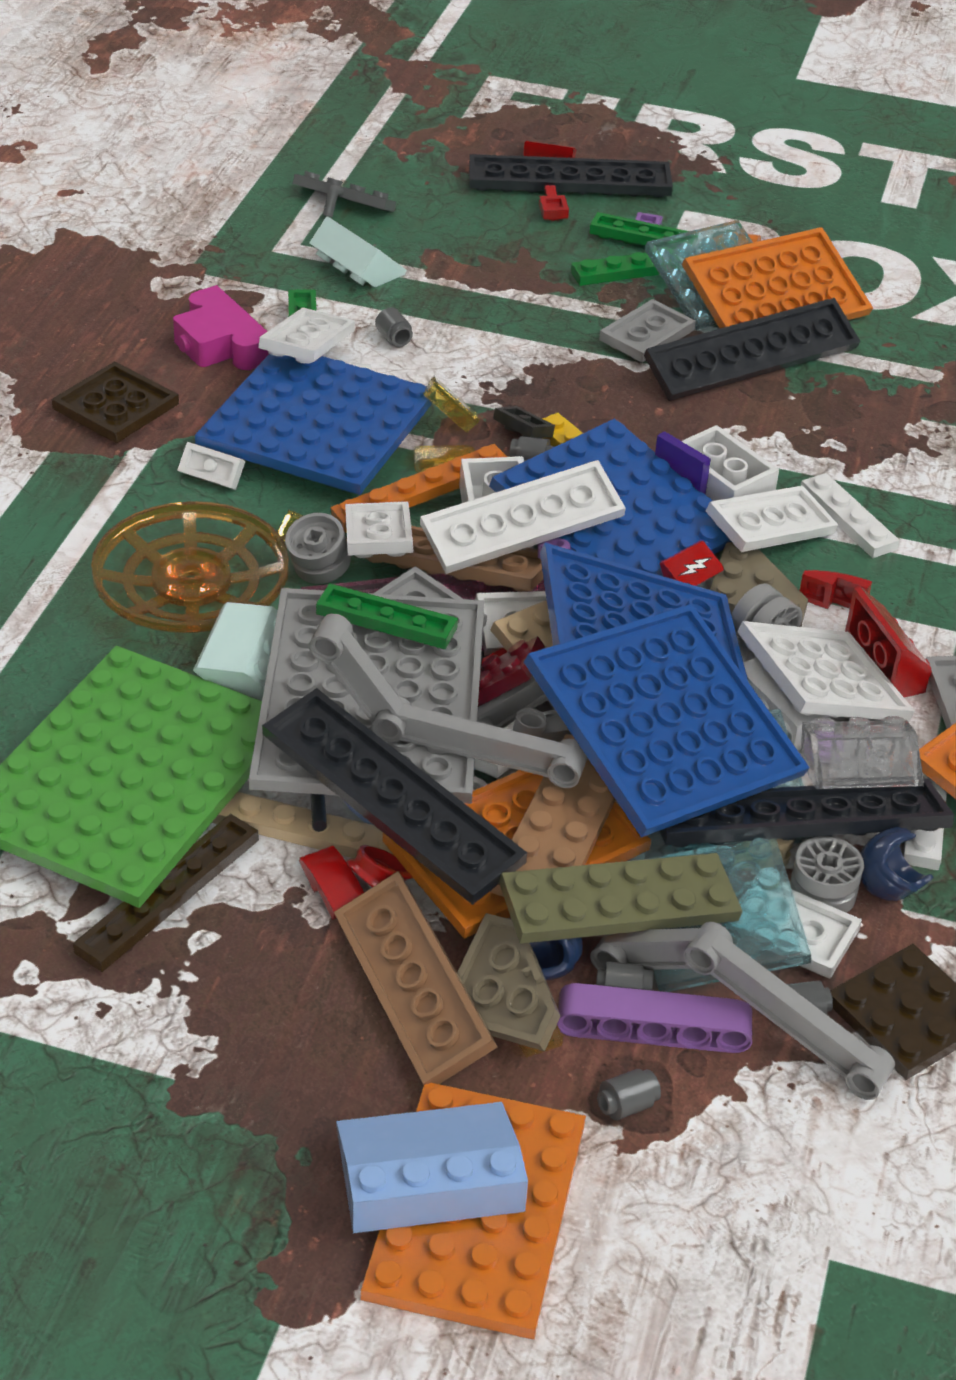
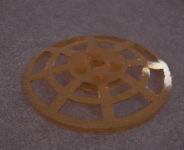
[91,501,289,633]

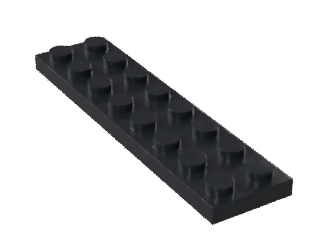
[469,154,673,197]
[643,298,861,401]
[262,688,527,905]
[659,779,954,847]

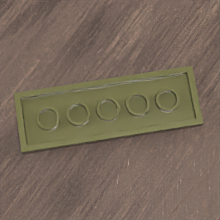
[499,853,743,944]

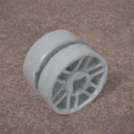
[285,513,351,584]
[731,584,802,641]
[789,836,864,913]

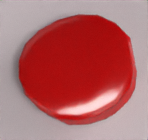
[346,845,413,888]

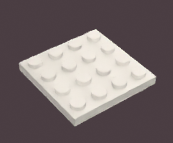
[737,621,915,722]

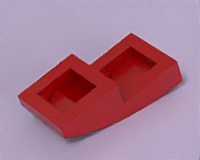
[799,570,872,609]
[299,845,364,920]

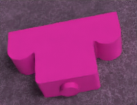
[173,285,269,370]

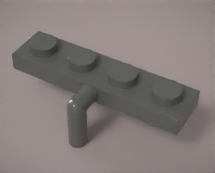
[292,171,396,217]

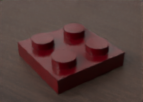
[478,636,545,707]

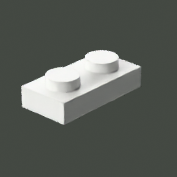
[177,442,245,490]

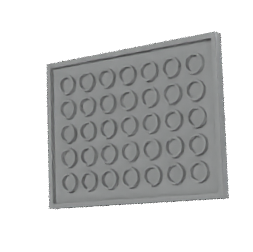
[249,588,484,804]

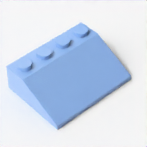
[336,1102,528,1233]

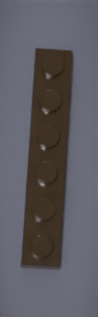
[73,814,259,972]

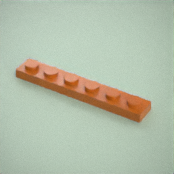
[330,444,507,533]

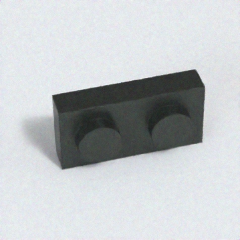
[493,406,555,438]

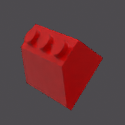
[845,586,932,698]

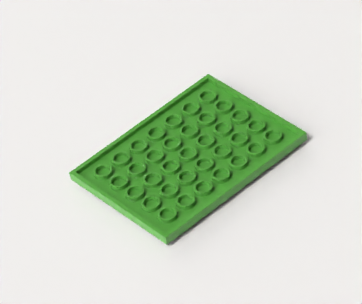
[0,645,262,908]

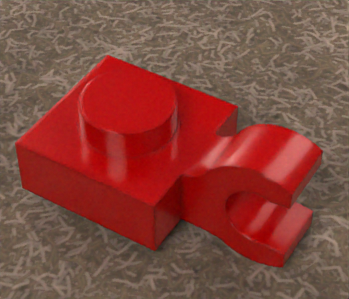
[539,185,569,220]

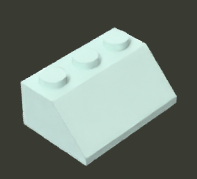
[309,216,407,287]
[193,602,278,700]

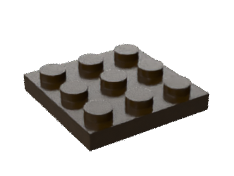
[51,361,179,443]
[830,944,956,1080]

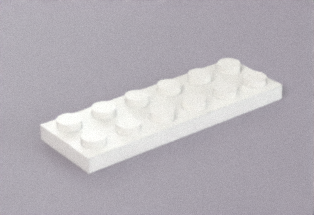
[420,460,626,574]

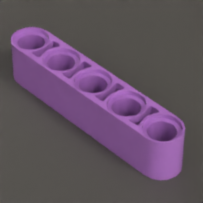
[557,983,752,1053]

